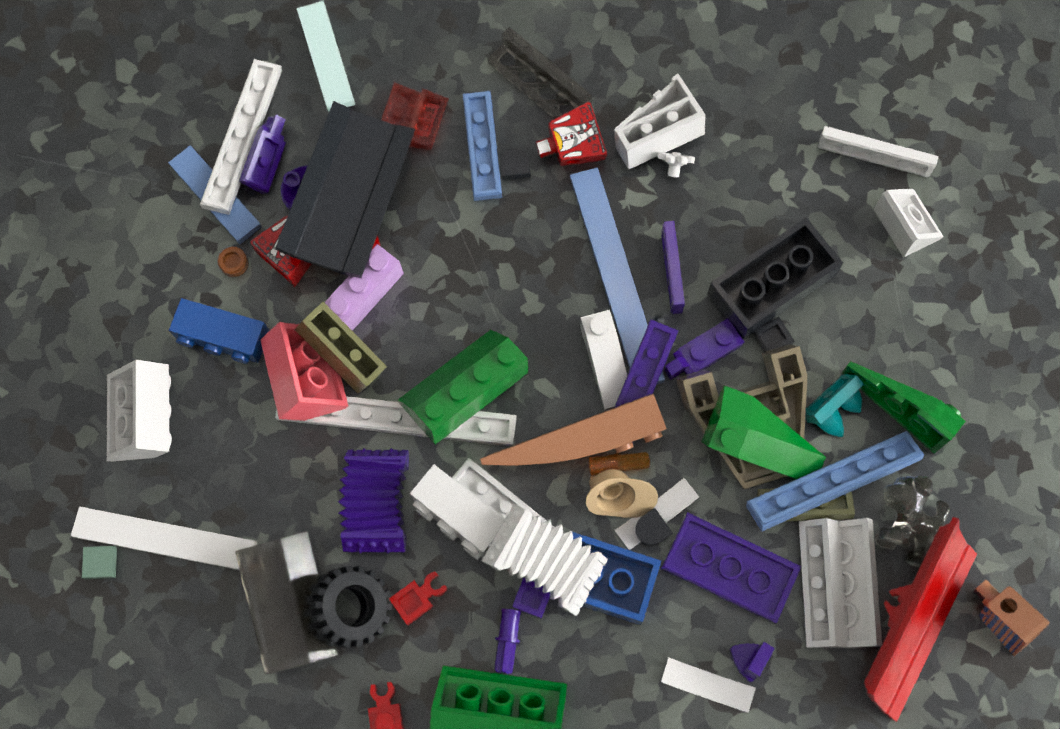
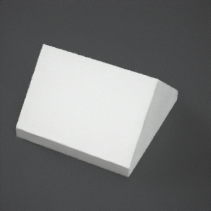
[874,189,943,258]

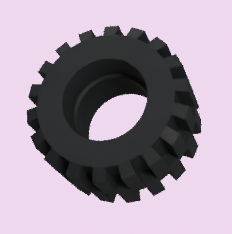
[304,566,392,648]

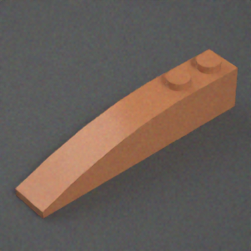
[480,393,667,466]

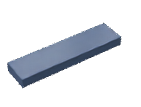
[463,91,502,201]
[168,145,262,245]

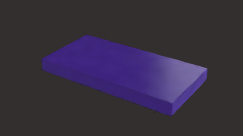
[661,512,802,624]

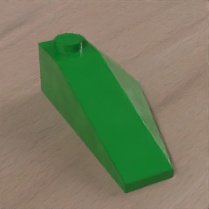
[841,361,966,454]
[701,385,826,479]

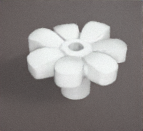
[658,152,695,177]

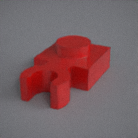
[389,572,448,625]
[368,682,404,729]

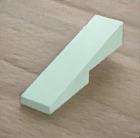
[297,1,355,113]

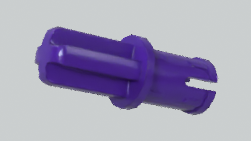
[494,609,521,674]

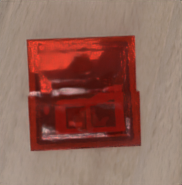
[381,82,449,150]

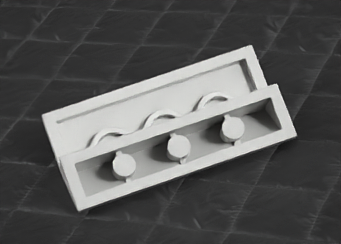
[799,518,882,648]

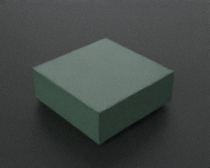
[82,546,117,579]

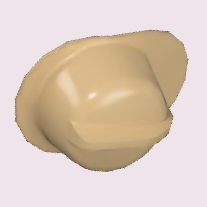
[586,469,658,518]

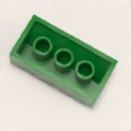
[398,330,528,445]
[430,665,568,729]

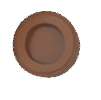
[218,247,249,277]

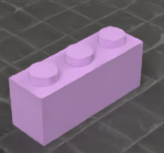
[325,244,404,331]

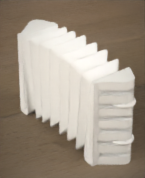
[482,505,608,616]

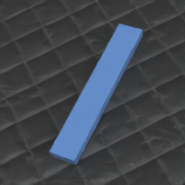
[746,431,924,532]

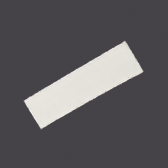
[614,478,699,550]
[661,658,756,712]

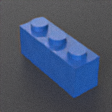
[168,298,270,364]

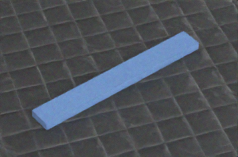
[570,167,665,384]

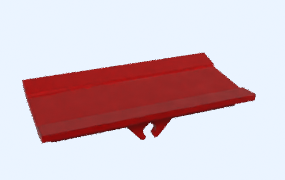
[864,517,977,722]

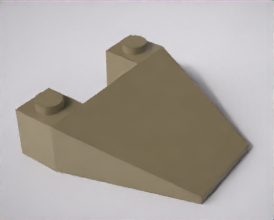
[676,344,808,489]

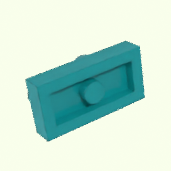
[805,374,864,437]

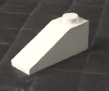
[580,310,627,410]

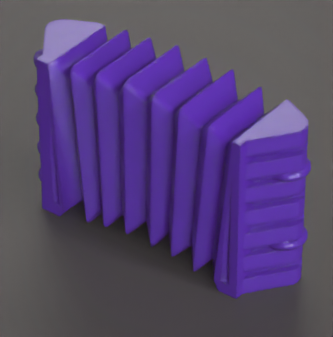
[337,448,409,554]

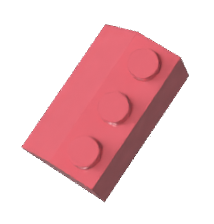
[260,322,349,421]

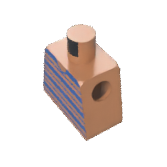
[972,580,1050,656]

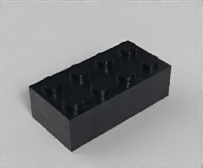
[707,217,843,340]

